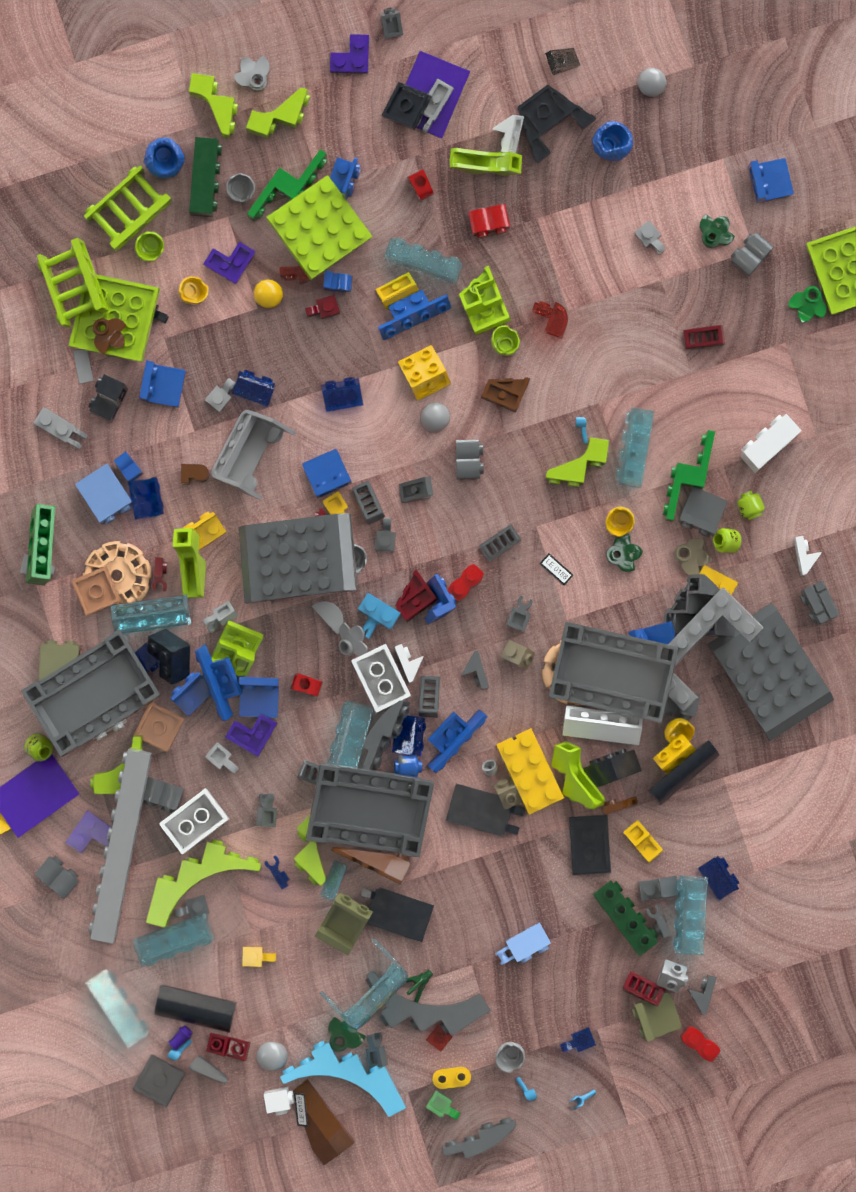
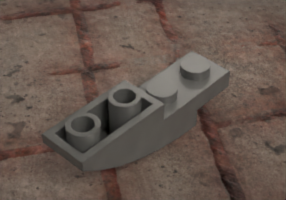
[362,700,410,771]
[442,1117,517,1159]

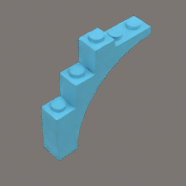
[280,1041,406,1117]

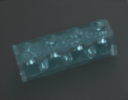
[384,237,463,285]
[615,407,654,488]
[111,595,192,634]
[327,701,373,768]
[673,875,708,955]
[133,913,215,966]
[86,969,149,1048]

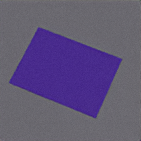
[405,51,470,138]
[0,754,79,838]

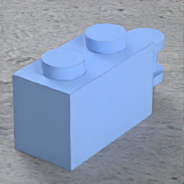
[495,923,551,965]

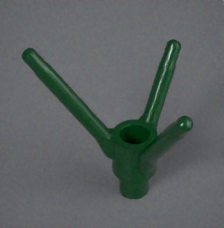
[383,969,433,1003]

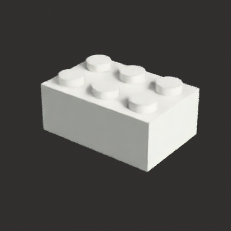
[740,414,802,473]
[351,644,411,713]
[159,788,230,855]

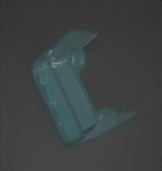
[319,938,408,1029]

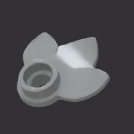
[234,56,270,91]
[339,622,368,656]

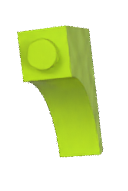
[90,735,143,794]

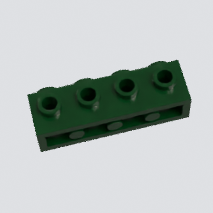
[189,137,222,217]
[592,880,658,956]

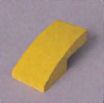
[623,820,664,863]

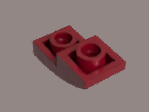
[206,1033,251,1061]

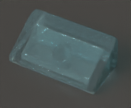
[321,860,347,901]

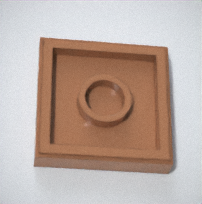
[71,566,122,617]
[133,702,185,753]

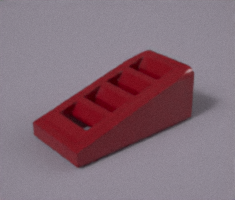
[683,325,725,349]
[623,971,666,1007]

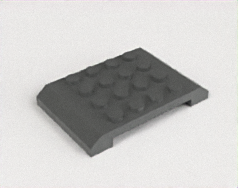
[238,513,358,604]
[707,603,834,741]
[549,622,679,723]
[21,630,161,757]
[306,763,434,857]

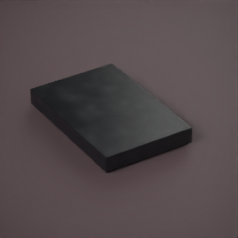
[569,815,611,875]

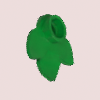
[788,286,827,323]

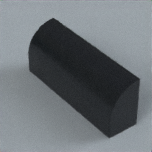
[648,740,720,805]
[154,985,237,1033]

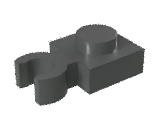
[506,596,533,632]

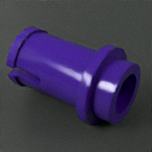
[168,1025,193,1050]

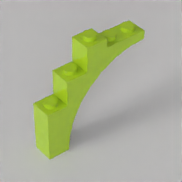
[146,839,262,927]

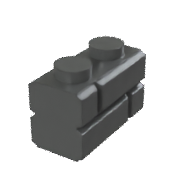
[800,581,840,626]

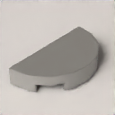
[312,601,344,635]

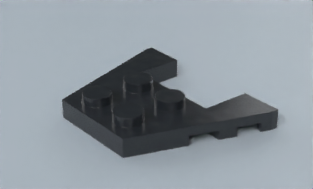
[517,84,596,164]

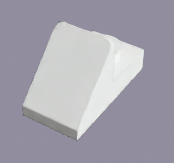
[493,115,524,153]
[794,536,822,576]
[395,644,424,683]

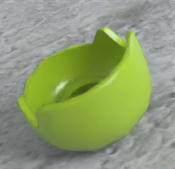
[135,231,164,261]
[491,325,520,356]

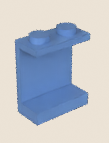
[75,464,134,525]

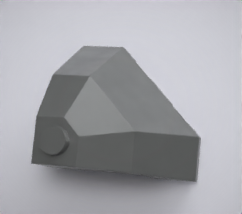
[664,574,736,637]

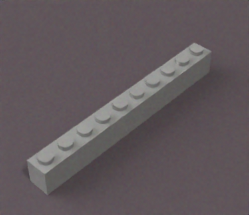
[88,748,153,944]

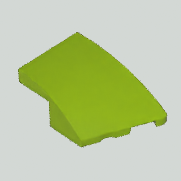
[459,266,511,335]
[211,620,264,676]

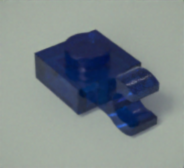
[265,855,290,889]
[559,1027,596,1052]

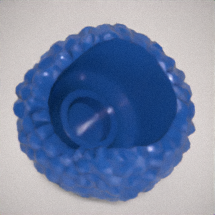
[592,121,634,161]
[144,137,185,179]

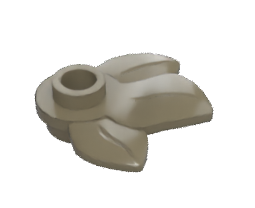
[674,538,712,575]

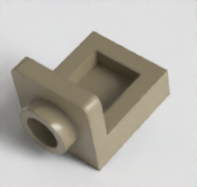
[501,640,535,670]
[494,777,522,809]

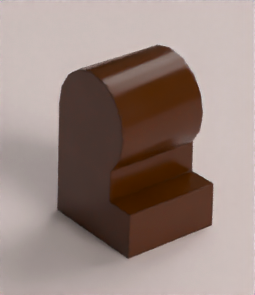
[181,464,210,485]

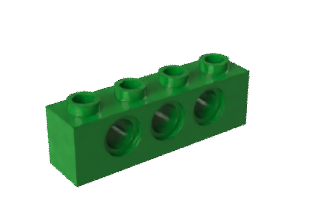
[26,504,55,586]

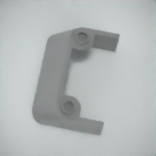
[211,410,296,500]

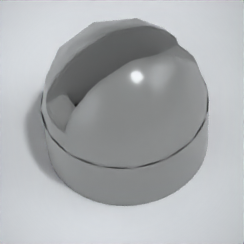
[482,760,498,777]

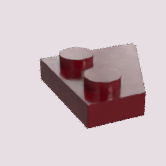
[395,570,438,622]

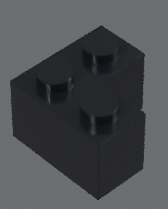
[88,374,128,423]
[147,629,190,685]
[583,749,642,787]

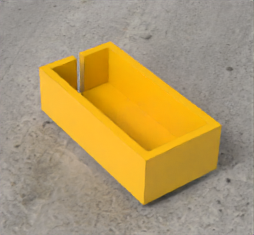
[496,728,564,815]

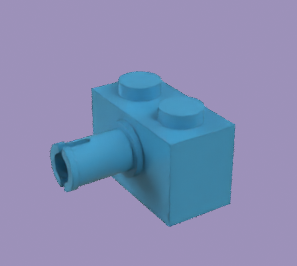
[358,593,401,639]

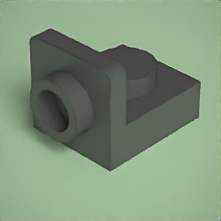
[380,7,403,38]

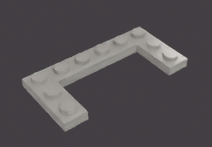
[668,588,765,711]

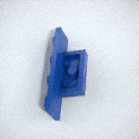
[378,290,452,340]
[195,644,243,721]
[427,709,488,773]

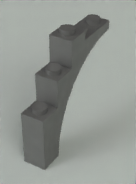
[366,970,491,1036]

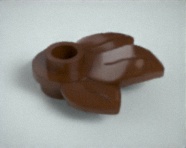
[93,318,126,354]

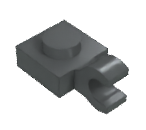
[375,518,396,552]
[256,794,277,827]
[174,895,210,919]
[646,904,671,938]
[366,1032,388,1068]

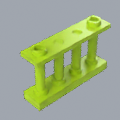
[84,165,172,252]
[37,238,109,328]

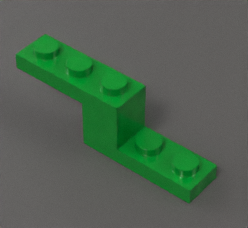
[247,149,328,221]
[662,430,715,522]

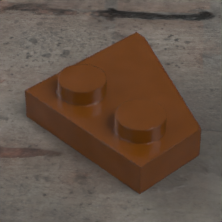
[481,377,530,413]
[601,796,638,815]

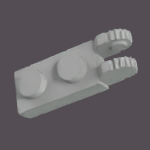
[417,79,454,134]
[34,407,88,449]

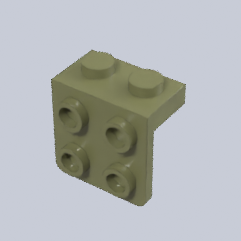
[632,992,682,1042]

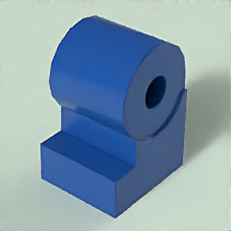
[323,270,353,292]
[114,451,143,483]

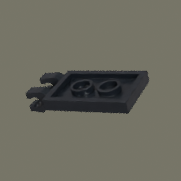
[446,783,525,836]
[360,887,434,942]

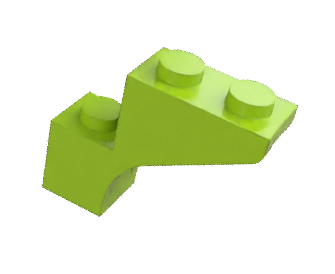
[189,73,238,139]
[246,88,310,139]
[450,148,522,176]
[545,437,609,487]
[173,528,206,599]
[551,741,605,809]
[294,815,326,886]

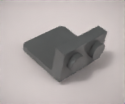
[678,487,727,537]

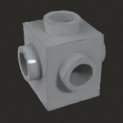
[656,959,688,993]

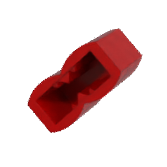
[468,204,510,238]
[448,564,484,602]
[680,1025,720,1062]

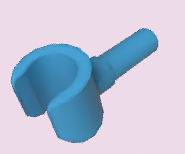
[576,417,588,444]
[168,1039,192,1061]
[516,1077,537,1101]
[569,1090,596,1110]

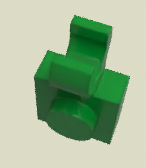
[426,1090,461,1120]

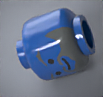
[394,755,422,777]

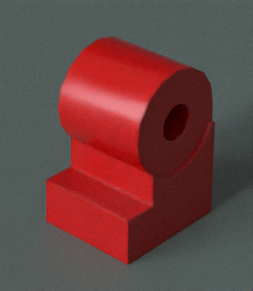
[407,169,434,201]
[290,673,323,697]

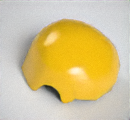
[178,276,209,305]
[253,279,283,308]
[605,506,635,537]
[664,718,695,743]

